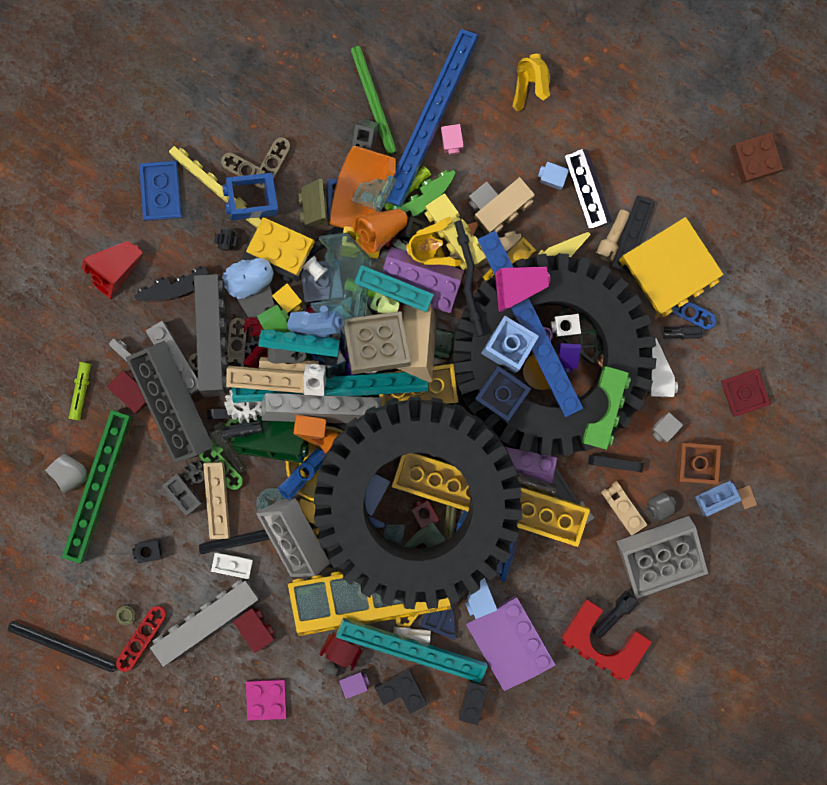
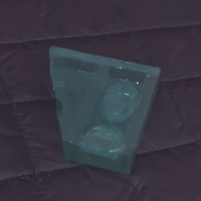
[352,175,397,212]

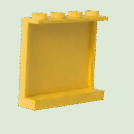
[619,217,724,318]

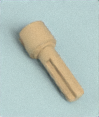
[595,209,629,262]

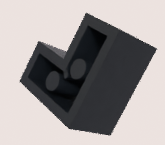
[375,667,427,714]

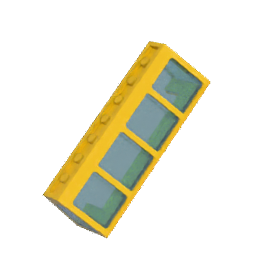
[288,572,451,636]

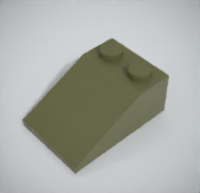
[299,179,329,228]

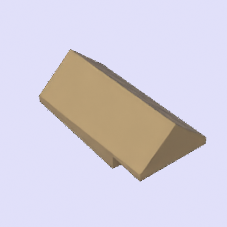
[397,304,437,382]

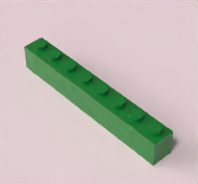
[62,410,133,564]

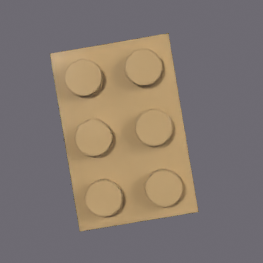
[474,177,535,235]

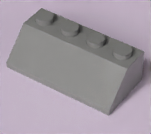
[256,498,330,577]

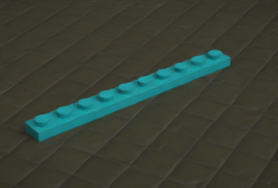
[232,372,428,403]

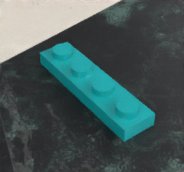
[354,265,434,312]
[258,329,340,357]

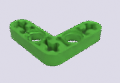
[199,418,243,490]

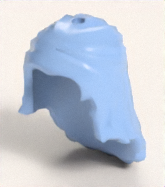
[222,258,274,299]

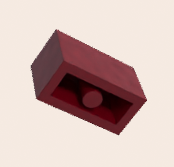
[107,370,147,414]
[233,606,276,653]

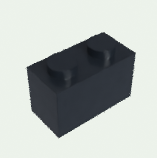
[458,679,488,725]

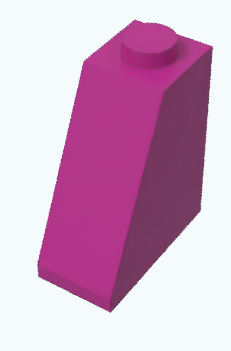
[495,267,550,312]

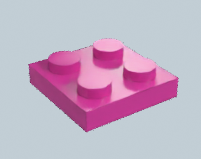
[246,679,286,721]

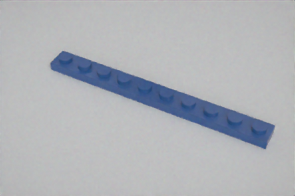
[382,29,479,208]
[477,231,583,417]

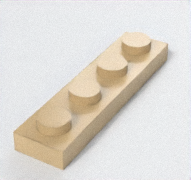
[226,366,304,393]
[203,461,230,539]

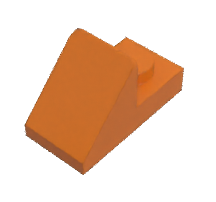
[293,415,326,446]

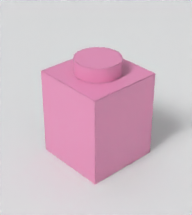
[441,124,464,155]

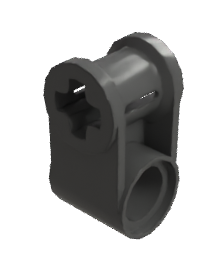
[268,348,306,364]

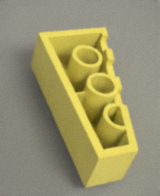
[424,193,487,270]

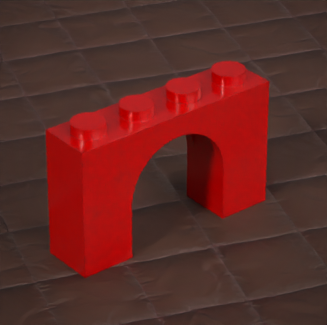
[560,598,652,681]

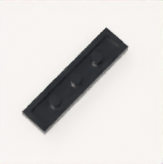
[611,195,655,274]

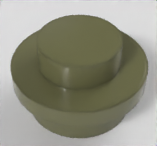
[116,606,136,625]

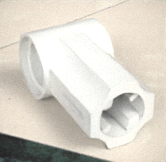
[393,626,431,645]

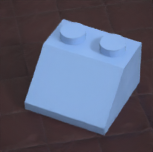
[481,316,539,374]
[465,578,497,619]

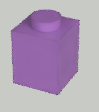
[339,670,370,699]

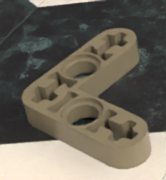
[221,138,291,189]
[188,318,248,373]

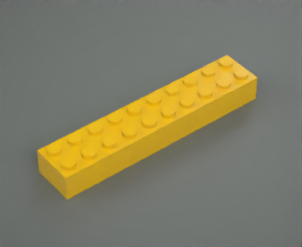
[392,453,590,547]

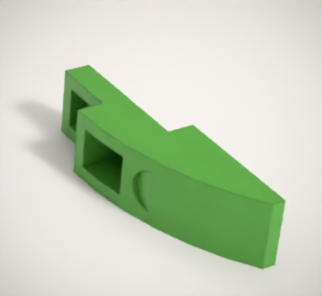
[391,170,455,218]

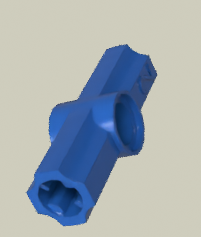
[277,448,326,500]

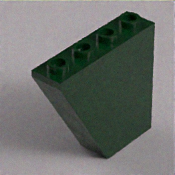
[233,415,309,464]

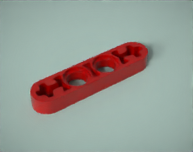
[116,605,167,672]

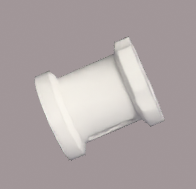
[302,256,328,282]

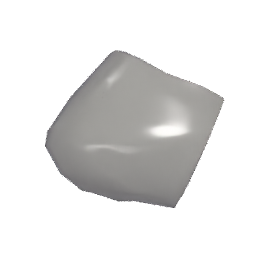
[45,454,87,494]

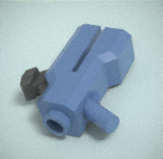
[287,306,344,340]

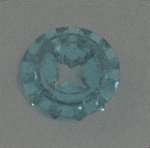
[256,488,286,511]

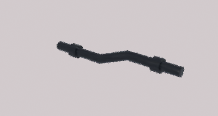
[454,220,485,337]

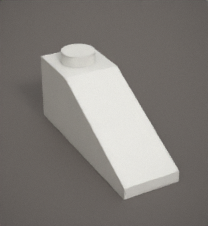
[649,338,678,397]

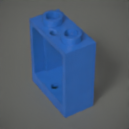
[222,173,278,220]

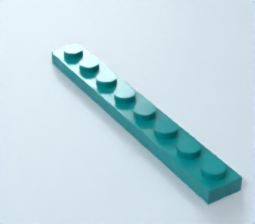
[336,618,488,683]

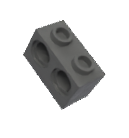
[162,473,203,516]

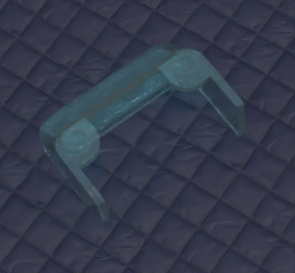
[310,233,371,319]

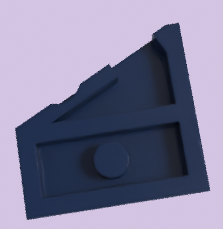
[420,604,455,640]

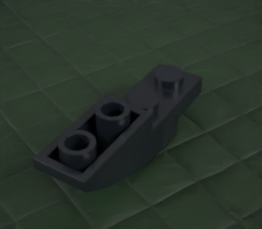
[134,266,211,302]

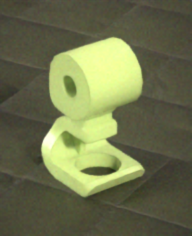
[370,292,399,314]

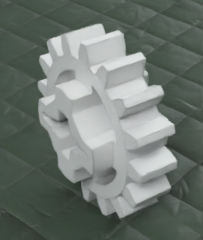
[225,389,262,423]

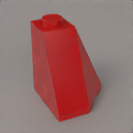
[82,241,143,299]

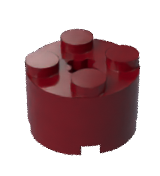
[318,631,363,671]

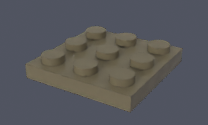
[343,311,411,374]

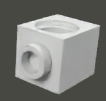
[551,314,581,337]
[304,364,326,396]

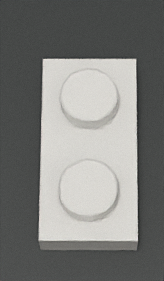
[211,552,253,579]

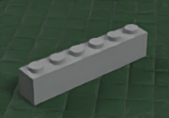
[262,393,381,424]
[150,579,260,667]

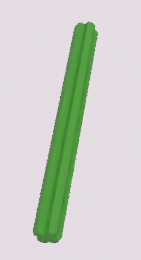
[351,46,397,155]

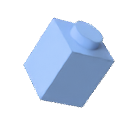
[538,162,569,190]

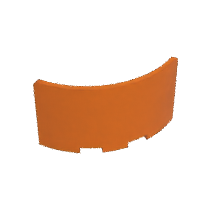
[330,146,396,228]

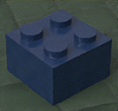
[475,366,531,422]

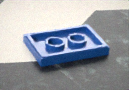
[139,161,182,221]

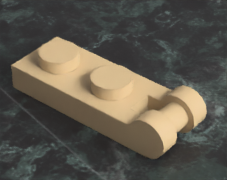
[601,481,647,536]

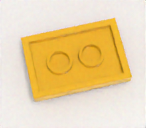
[246,217,315,276]

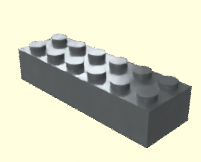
[194,274,230,397]
[126,340,213,463]

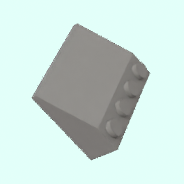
[616,516,708,599]

